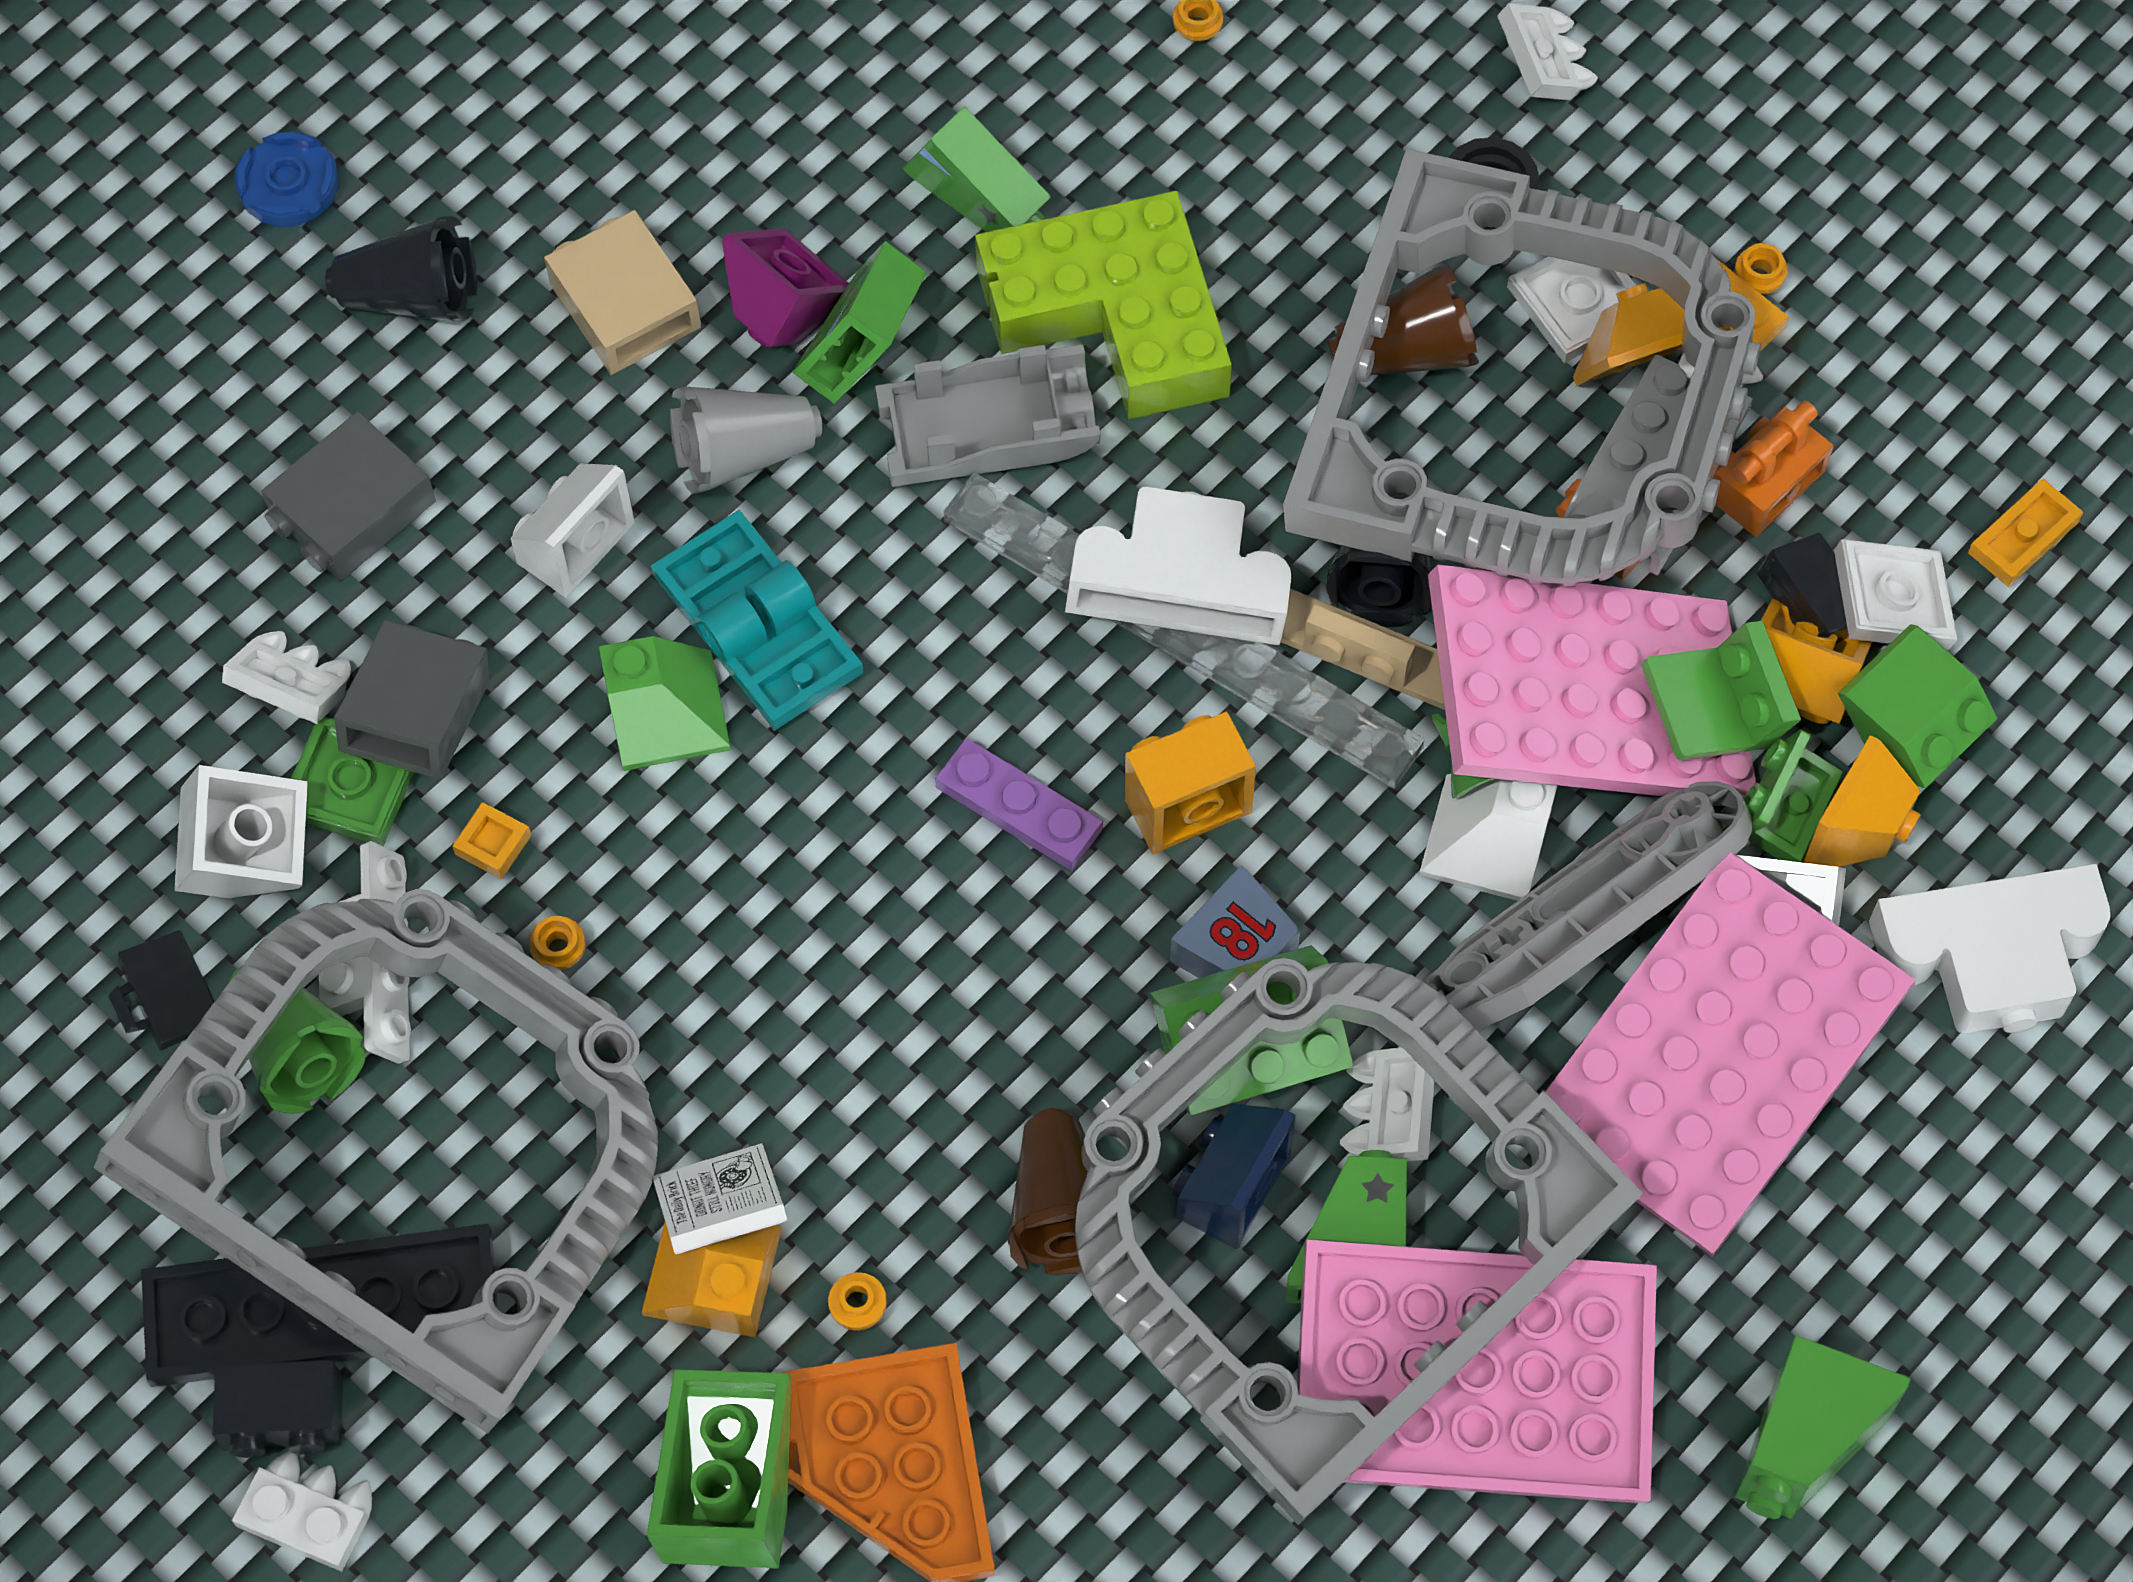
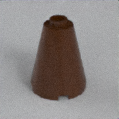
[1328,264,1479,375]
[1008,1108,1088,1275]

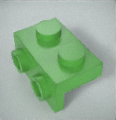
[1744,729,1843,862]

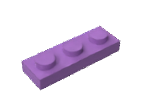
[935,738,1103,871]

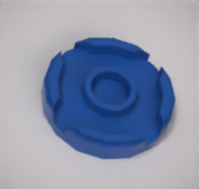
[235,131,339,227]

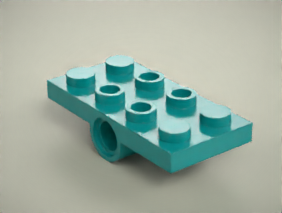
[651,509,863,731]

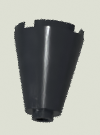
[325,216,477,322]
[1326,493,1433,627]

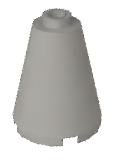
[670,386,822,494]

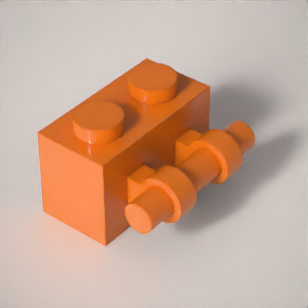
[1713,401,1834,538]

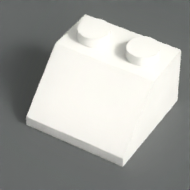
[511,463,635,598]
[175,765,307,898]

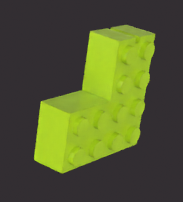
[975,191,1232,420]

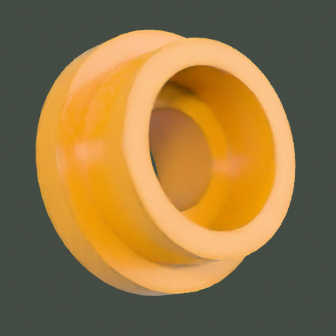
[1173,0,1223,41]
[1735,243,1788,294]
[529,916,586,970]
[828,1272,887,1331]

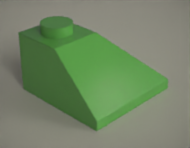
[599,636,731,771]

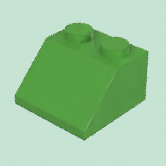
[1838,624,1998,788]

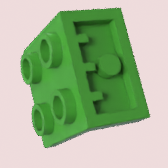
[1641,621,1801,761]

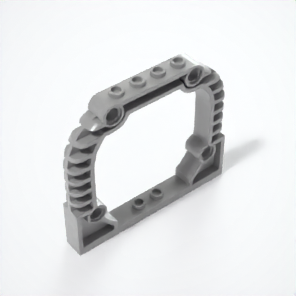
[1283,149,1761,586]
[94,889,658,1434]
[1075,958,1643,1525]

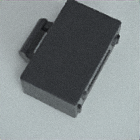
[1757,533,1849,645]
[109,930,215,1050]

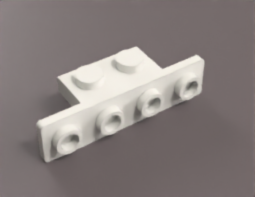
[319,841,411,1064]

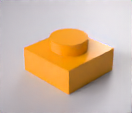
[452,802,532,880]

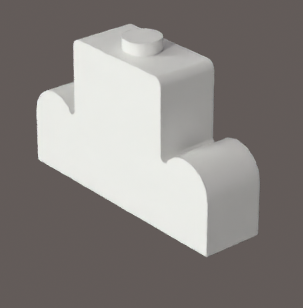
[1065,487,1291,646]
[1869,864,2110,1034]

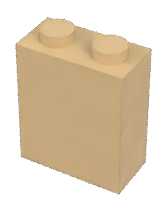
[544,210,701,375]

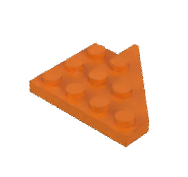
[782,1343,995,1582]

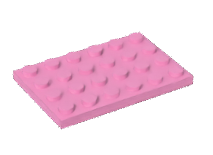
[1428,565,1756,799]
[1545,852,1916,1257]
[1297,1240,1657,1504]

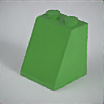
[1735,1335,1911,1519]

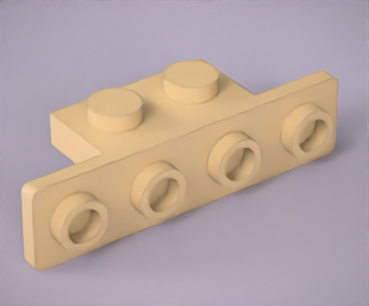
[1281,589,1445,710]

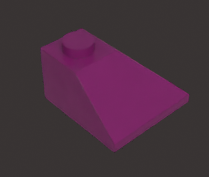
[722,229,849,347]

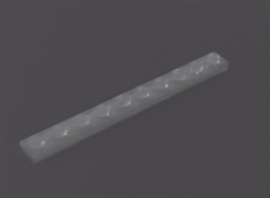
[944,472,1425,789]

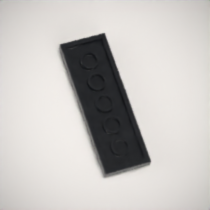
[141,1223,498,1387]

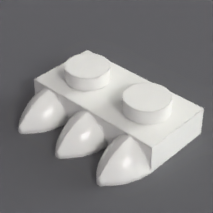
[1498,3,1598,100]
[222,631,351,724]
[1340,1047,1435,1161]
[232,1451,372,1572]

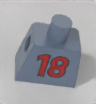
[1170,866,1300,978]

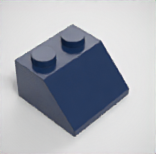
[1172,1104,1296,1249]

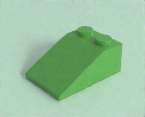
[647,1369,792,1568]

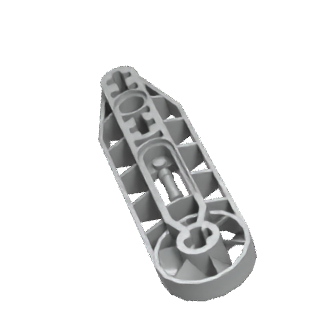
[1422,781,1752,1033]

